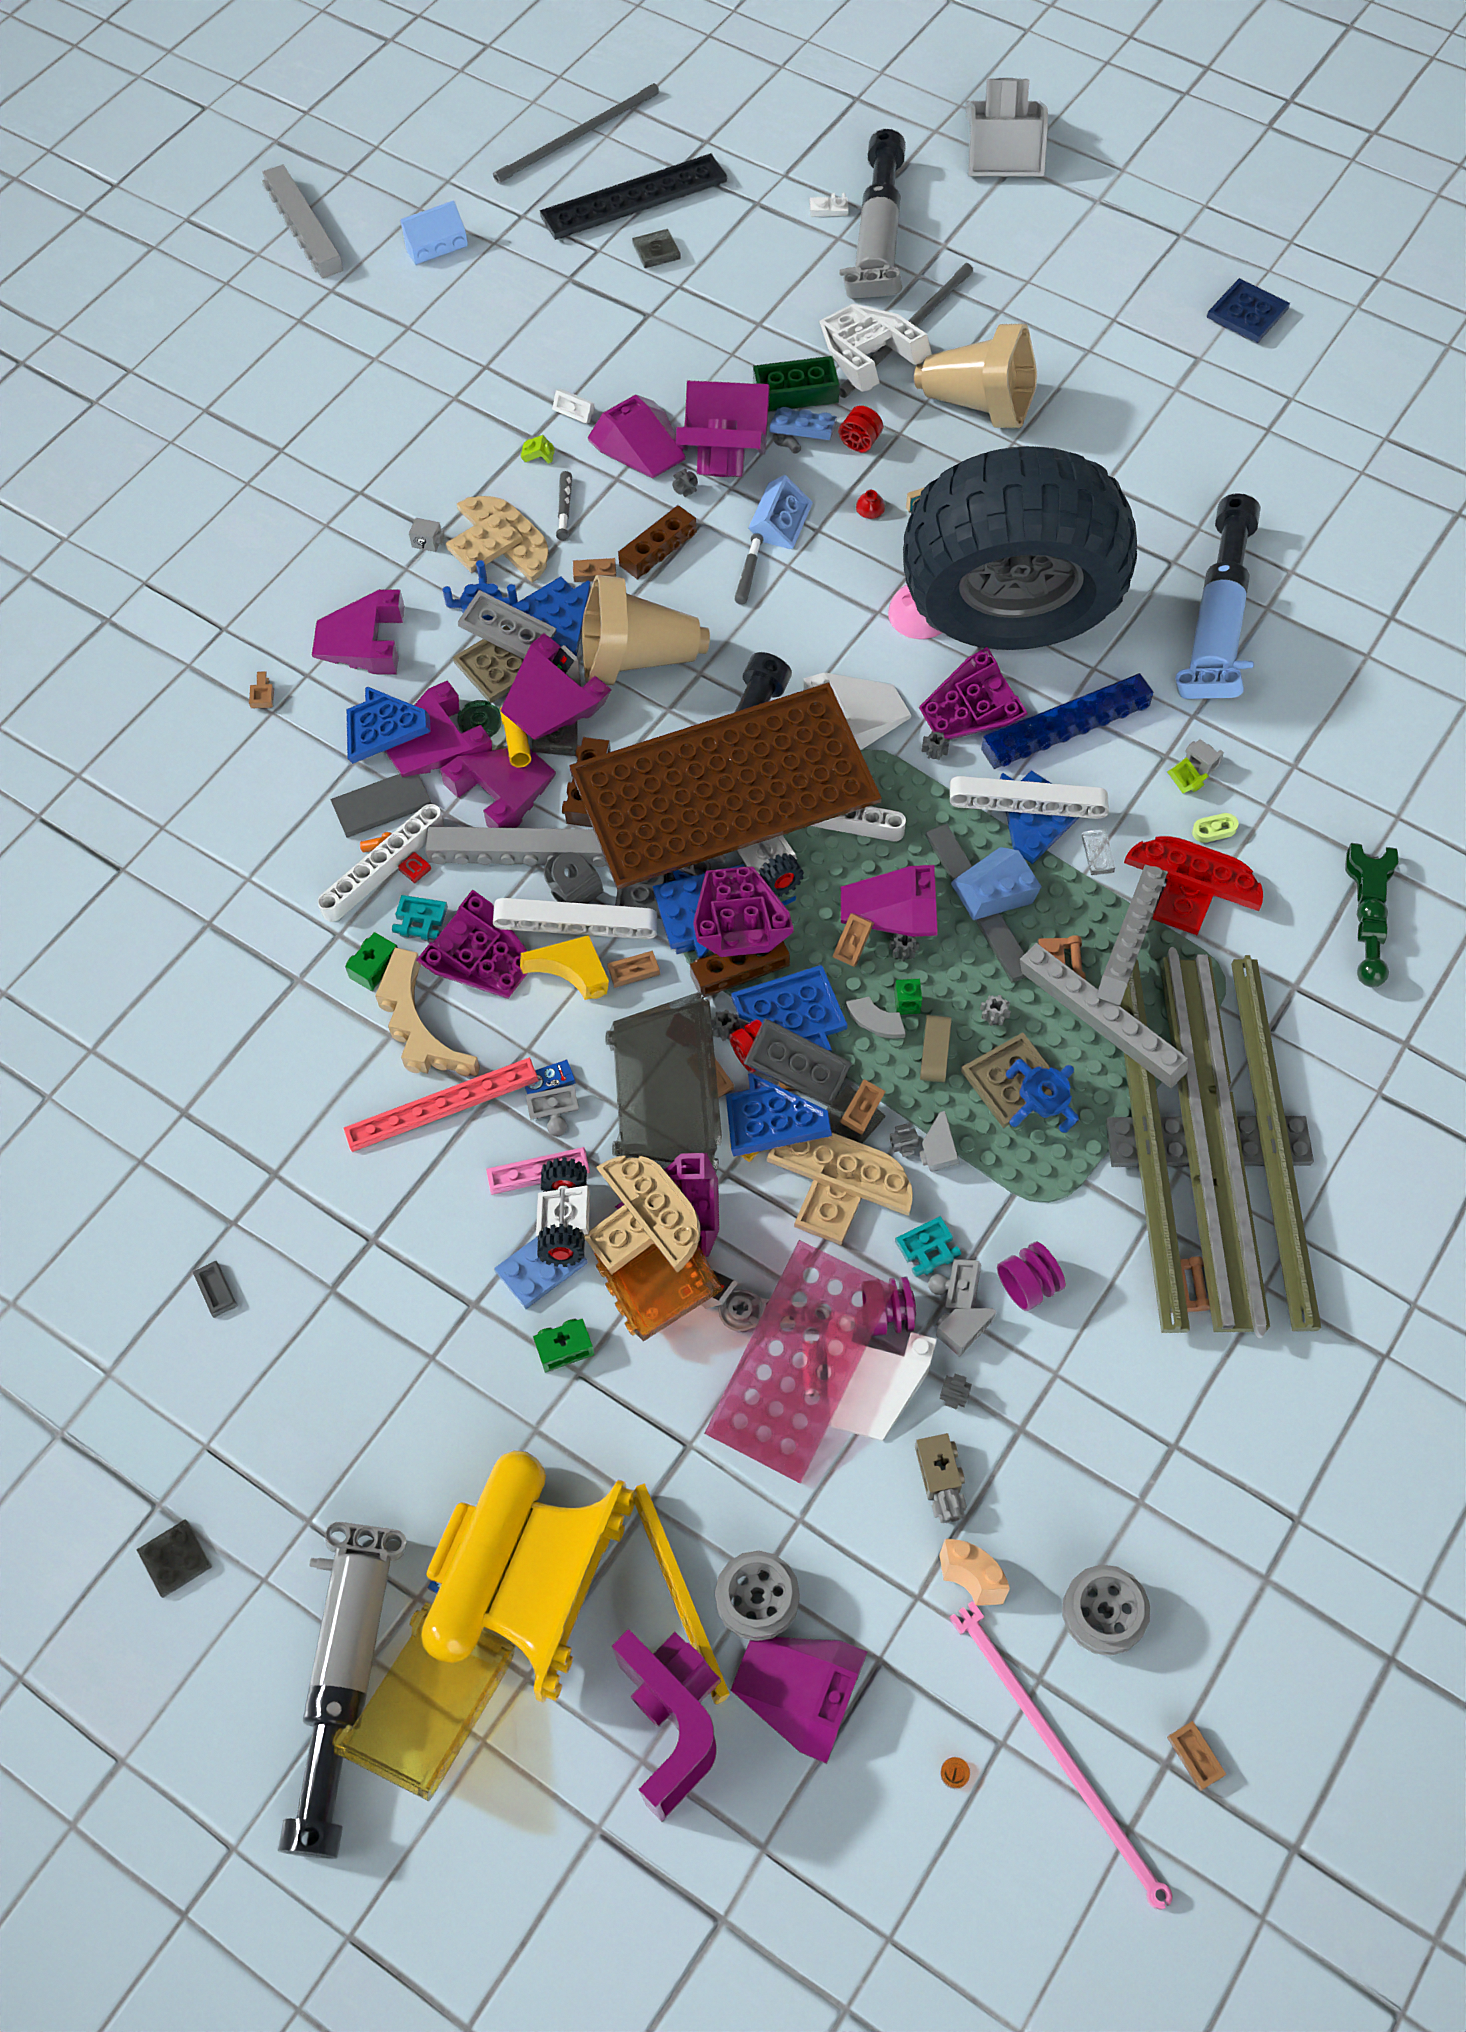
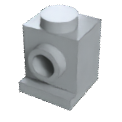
[1185,739,1224,775]

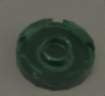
[457,700,502,737]

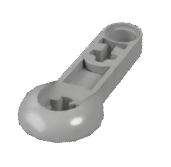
[718,1289,830,1332]

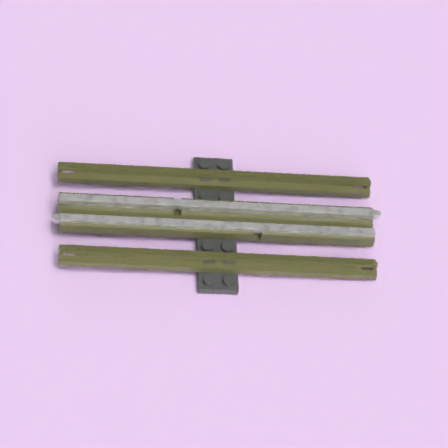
[1106,947,1321,1338]

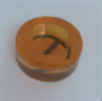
[940,1757,970,1789]

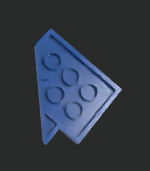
[346,687,431,764]
[1000,770,1080,864]
[653,864,744,959]
[731,965,847,1052]
[726,1073,832,1157]

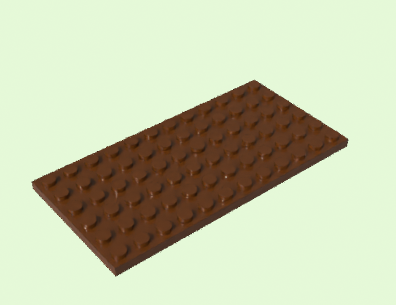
[569,682,882,890]

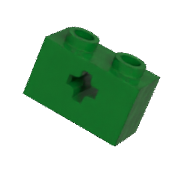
[345,932,398,991]
[533,1318,595,1373]

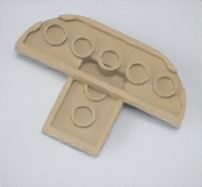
[446,496,549,583]
[767,1133,913,1245]
[584,1156,700,1275]

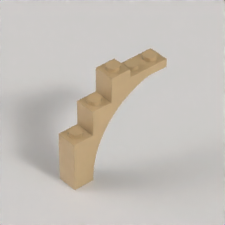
[375,948,480,1076]

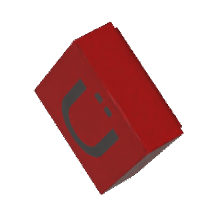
[398,852,431,883]

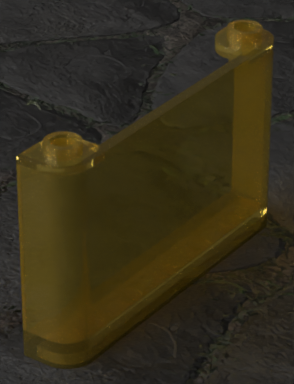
[332,1602,515,1801]

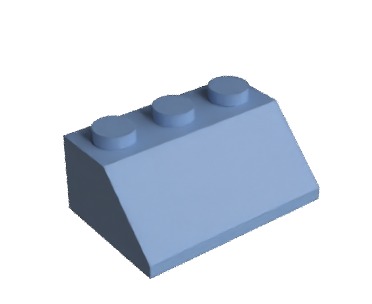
[400,201,468,265]
[748,475,813,549]

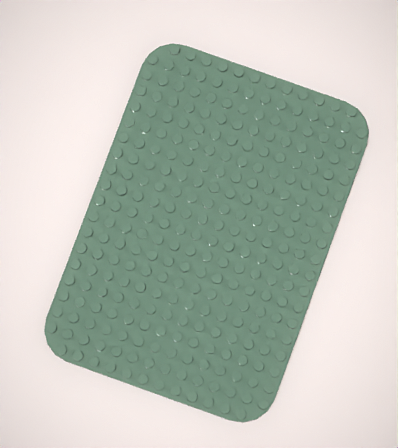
[684,749,1226,1203]

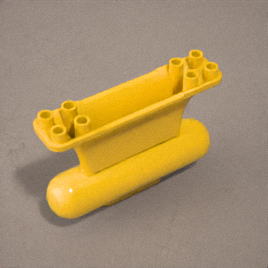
[421,1450,635,1703]

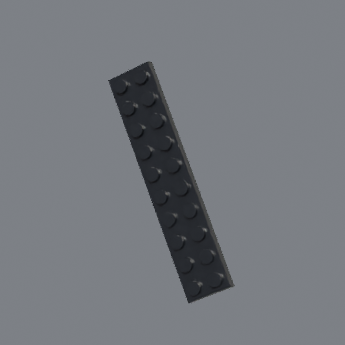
[540,153,727,240]

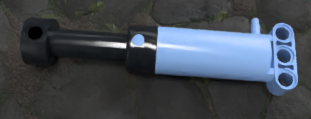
[1175,493,1261,699]

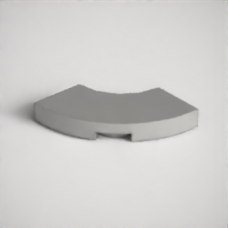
[846,997,906,1039]

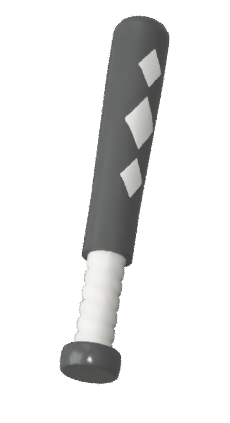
[556,471,572,540]
[734,533,764,605]

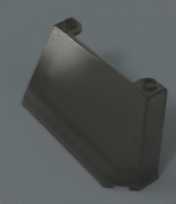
[605,992,722,1173]

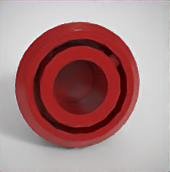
[856,490,885,519]

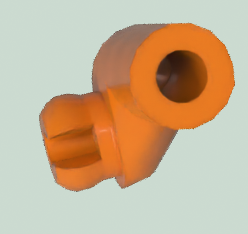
[360,832,392,853]

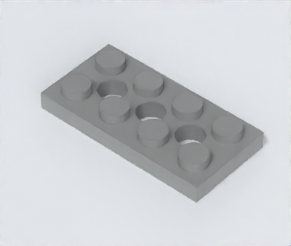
[458,590,556,659]

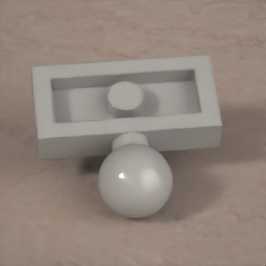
[525,1085,579,1137]
[928,1259,981,1312]

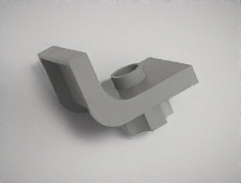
[966,78,1048,176]

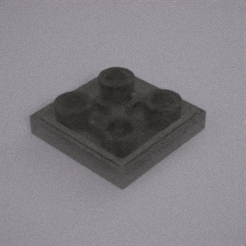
[136,1519,212,1598]

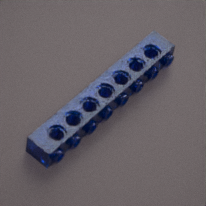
[981,673,1154,769]

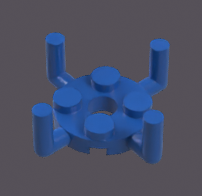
[442,560,518,621]
[1006,1059,1079,1133]

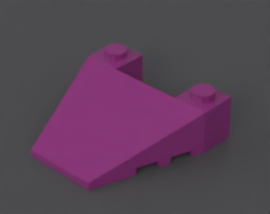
[312,589,405,675]
[500,633,612,740]
[384,680,492,777]
[440,747,556,828]

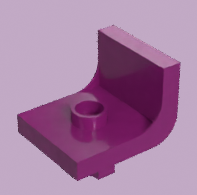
[676,380,770,477]
[612,1629,721,1822]

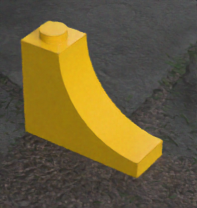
[520,935,609,1000]

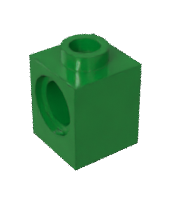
[894,978,922,1015]

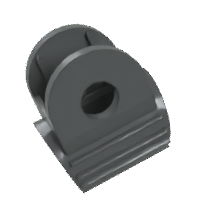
[544,852,604,904]

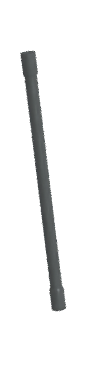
[493,83,659,183]
[839,263,973,398]

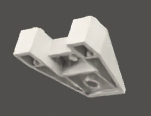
[803,672,911,751]
[826,1311,936,1441]

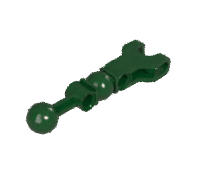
[1345,843,1398,987]

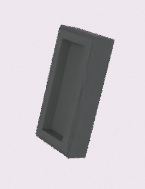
[193,1260,237,1318]

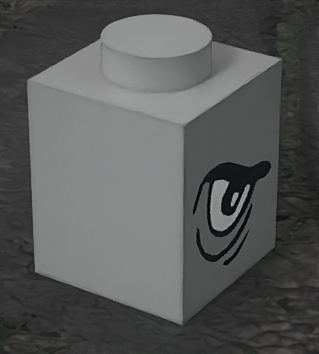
[409,518,444,552]

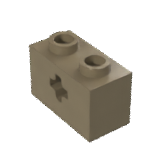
[915,1433,965,1500]

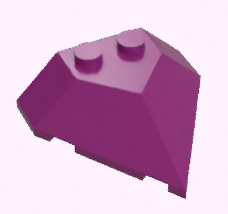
[615,1153,719,1257]

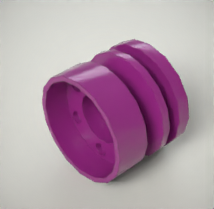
[997,1241,1066,1311]
[862,1276,916,1337]

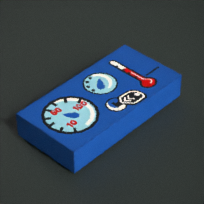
[525,1060,576,1094]

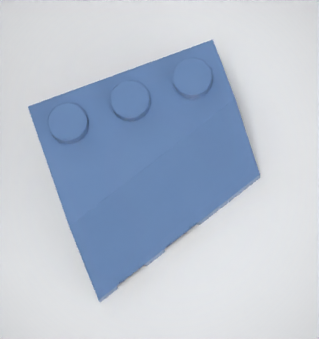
[951,847,1041,920]

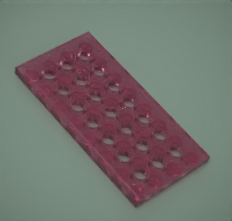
[704,1240,895,1484]

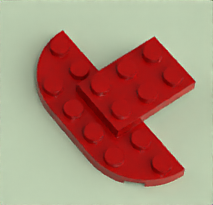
[1124,836,1263,936]

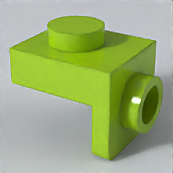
[520,435,555,464]
[1167,757,1209,793]

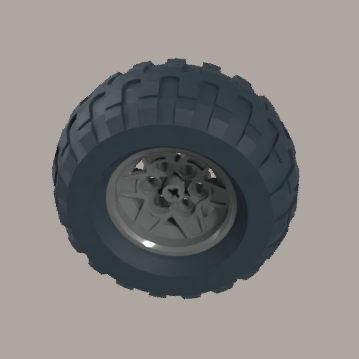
[903,446,1137,650]

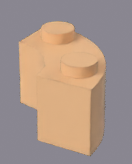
[939,1539,1010,1605]

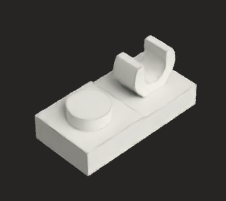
[810,193,848,217]
[552,389,595,424]

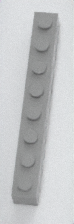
[262,164,343,279]
[425,827,608,867]
[1096,865,1168,1005]
[1020,943,1188,1088]

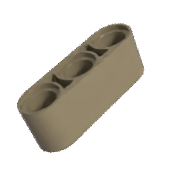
[920,1015,951,1083]

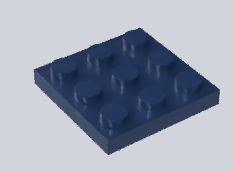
[1207,278,1290,343]

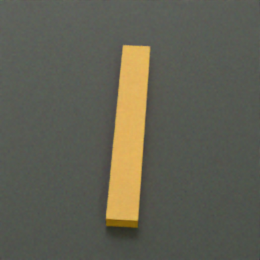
[633,1483,730,1705]

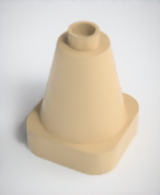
[914,324,1037,428]
[582,575,710,685]

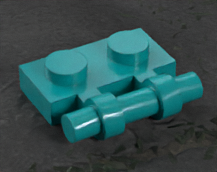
[392,895,448,941]
[895,1216,962,1277]

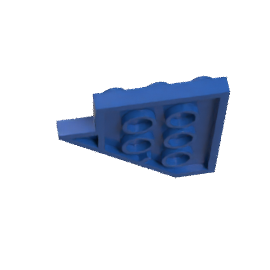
[512,576,591,656]

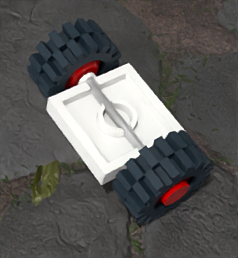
[736,835,804,897]
[536,1158,590,1267]

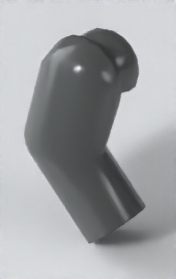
[773,433,801,454]

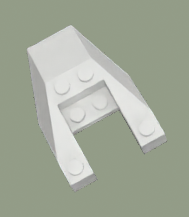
[819,304,932,392]

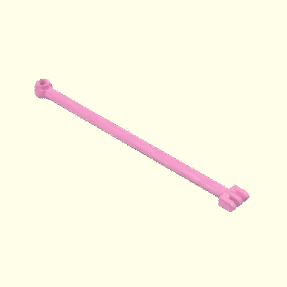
[949,1601,1172,1910]

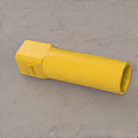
[500,707,531,768]

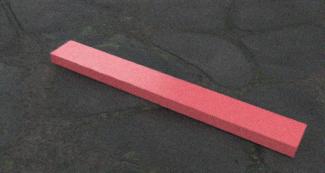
[344,1057,539,1152]

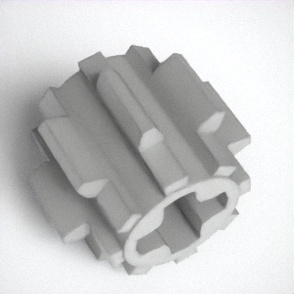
[980,995,1011,1026]
[932,1489,967,1523]

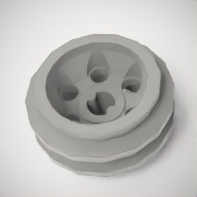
[715,1550,800,1641]
[1062,1565,1150,1656]

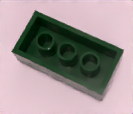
[753,356,840,412]

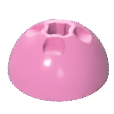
[888,585,942,639]

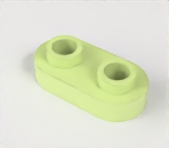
[1192,813,1239,843]

